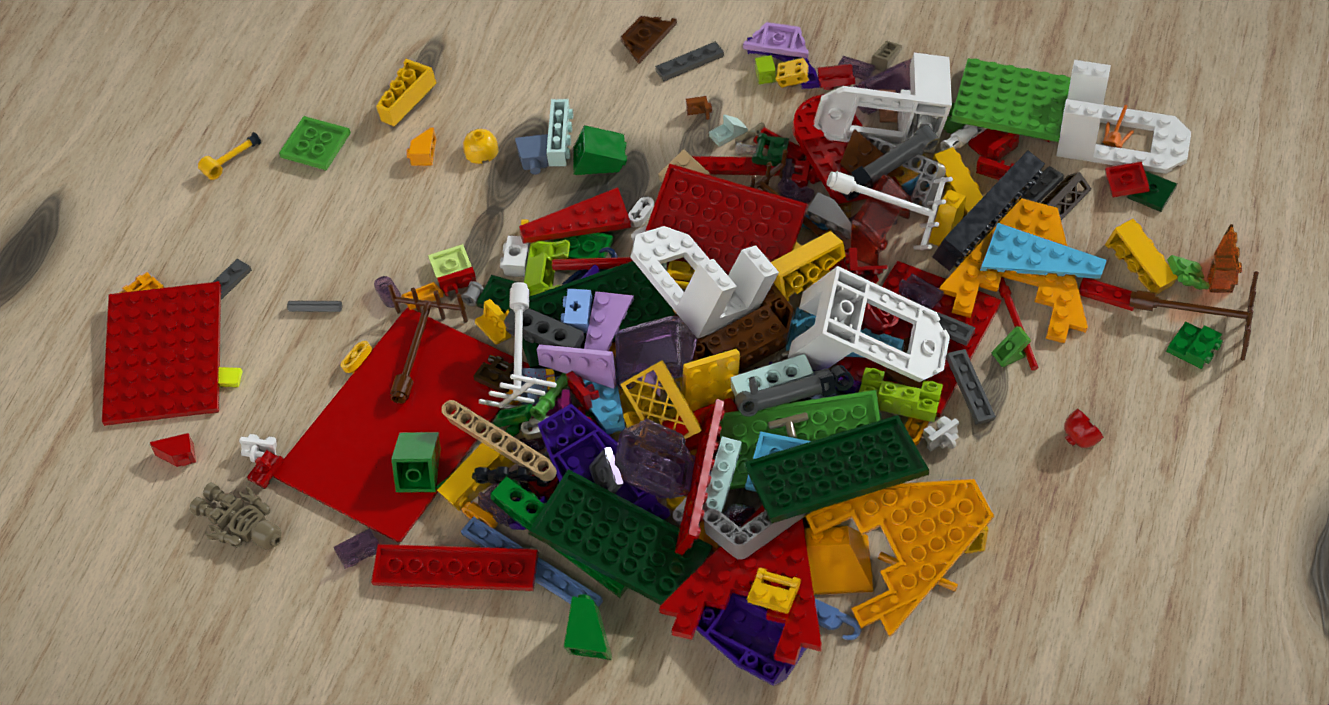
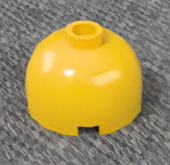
[463,128,498,164]

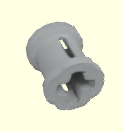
[462,281,484,306]

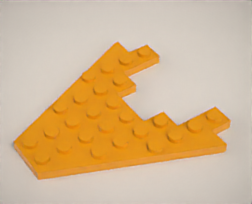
[938,198,1088,343]
[805,479,994,637]

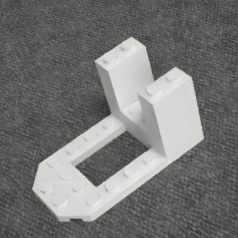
[814,53,952,153]
[1056,60,1191,174]
[630,226,779,338]
[788,266,950,382]

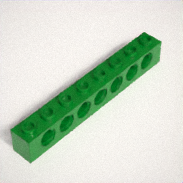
[491,476,628,598]

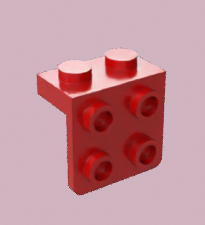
[968,128,1019,161]
[842,248,888,276]

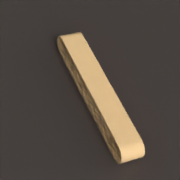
[442,400,557,481]

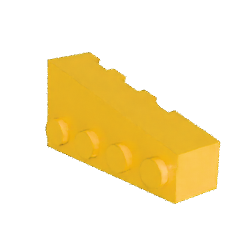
[376,59,437,127]
[932,147,983,217]
[1105,218,1178,295]
[771,231,845,301]
[437,438,516,511]

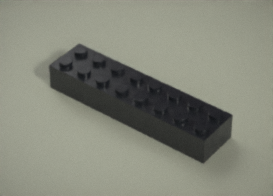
[932,150,1045,271]

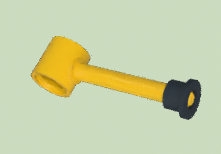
[198,132,262,180]

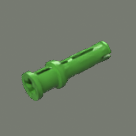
[530,373,568,421]

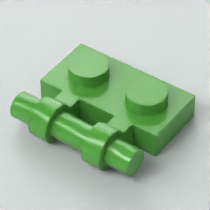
[1167,255,1210,290]

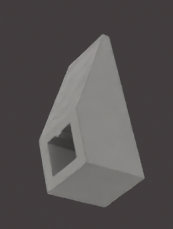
[807,192,859,240]

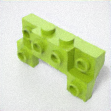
[524,239,570,296]
[859,368,943,422]

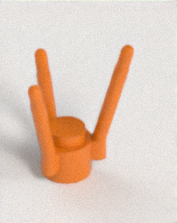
[1102,105,1134,148]

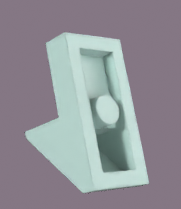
[709,114,748,147]

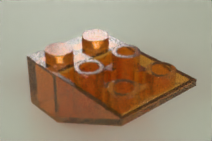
[1207,224,1242,293]

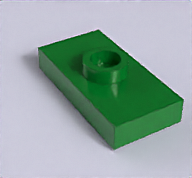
[493,404,533,428]

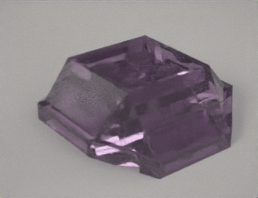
[614,419,694,499]

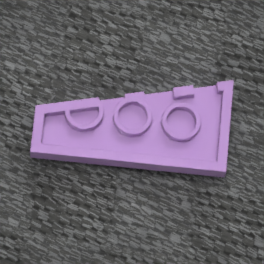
[584,292,634,351]
[537,344,617,389]

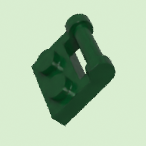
[752,133,789,166]

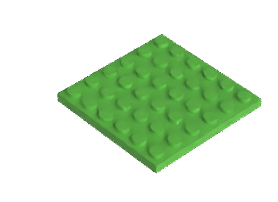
[951,58,1071,142]

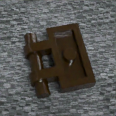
[473,355,514,394]

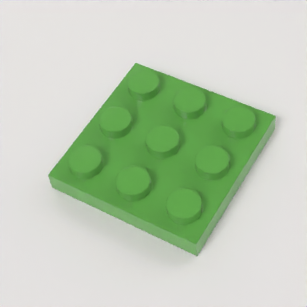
[279,116,351,170]

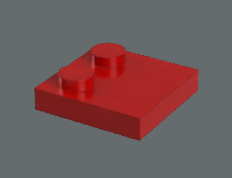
[1105,162,1149,198]

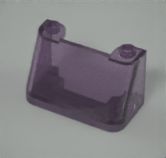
[615,316,698,391]

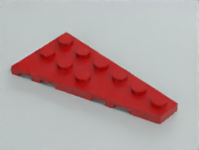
[519,187,631,244]

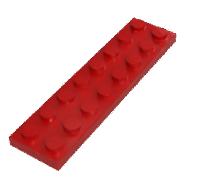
[675,399,725,555]
[371,544,539,591]

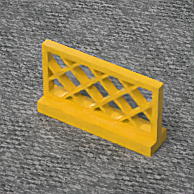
[620,360,702,453]

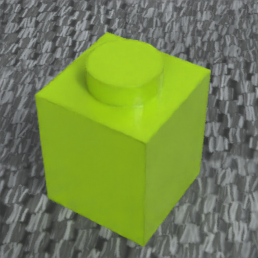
[755,55,776,85]

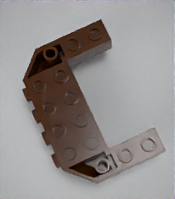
[665,283,794,372]

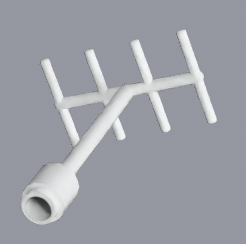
[827,171,953,251]
[479,282,557,409]

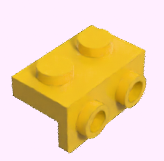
[475,299,511,345]

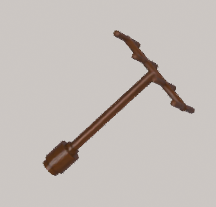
[750,149,845,248]
[1129,271,1259,361]
[388,284,468,404]

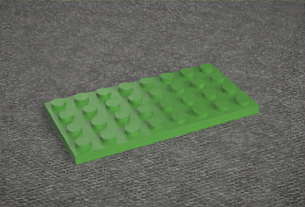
[719,390,880,490]

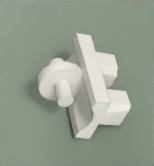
[923,416,959,451]
[239,434,277,462]

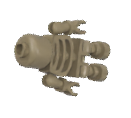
[190,482,282,550]

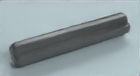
[287,301,343,312]

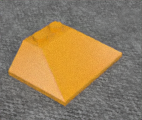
[804,526,873,595]

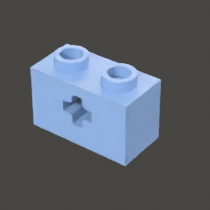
[561,289,593,333]

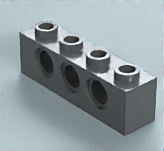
[504,308,585,348]

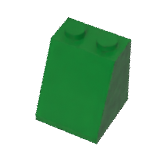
[573,125,627,175]
[391,432,441,492]
[564,594,612,660]

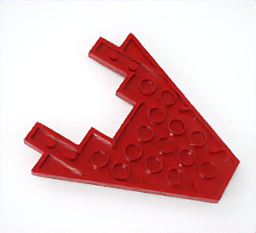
[659,505,822,665]

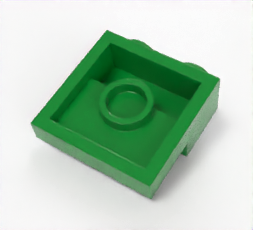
[1166,321,1223,369]

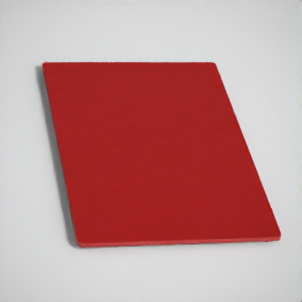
[273,308,530,543]

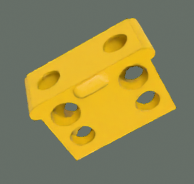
[775,58,809,88]

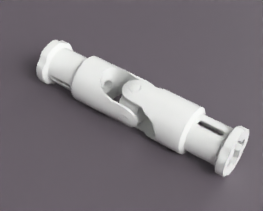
[940,124,987,151]

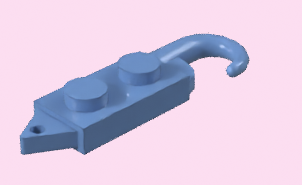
[815,599,861,640]

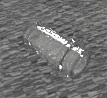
[735,141,757,156]

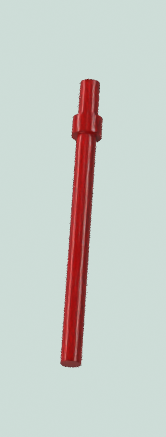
[998,277,1039,371]

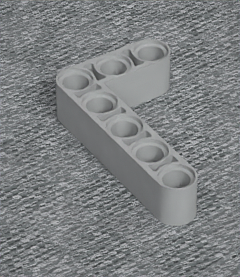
[865,136,946,209]
[703,509,810,559]

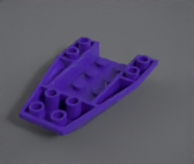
[537,404,655,503]
[696,593,807,686]

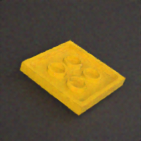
[682,349,740,411]

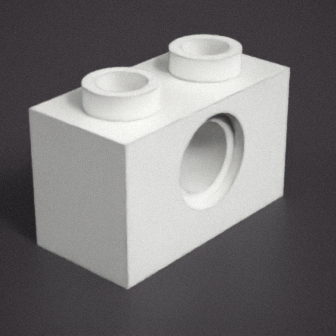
[500,236,531,277]

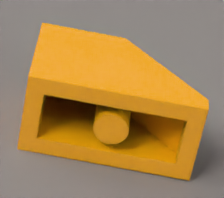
[407,128,436,166]

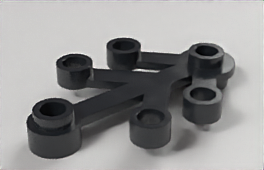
[472,466,551,490]

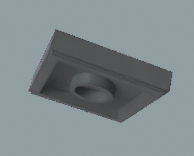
[589,447,624,494]

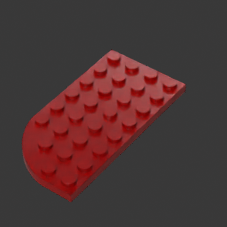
[792,94,902,204]

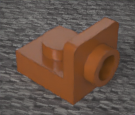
[686,96,712,120]

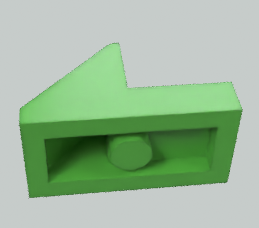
[991,326,1031,367]

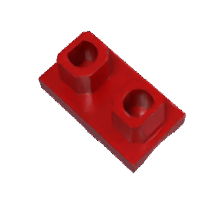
[791,157,820,192]
[247,450,284,489]

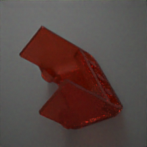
[851,174,913,266]

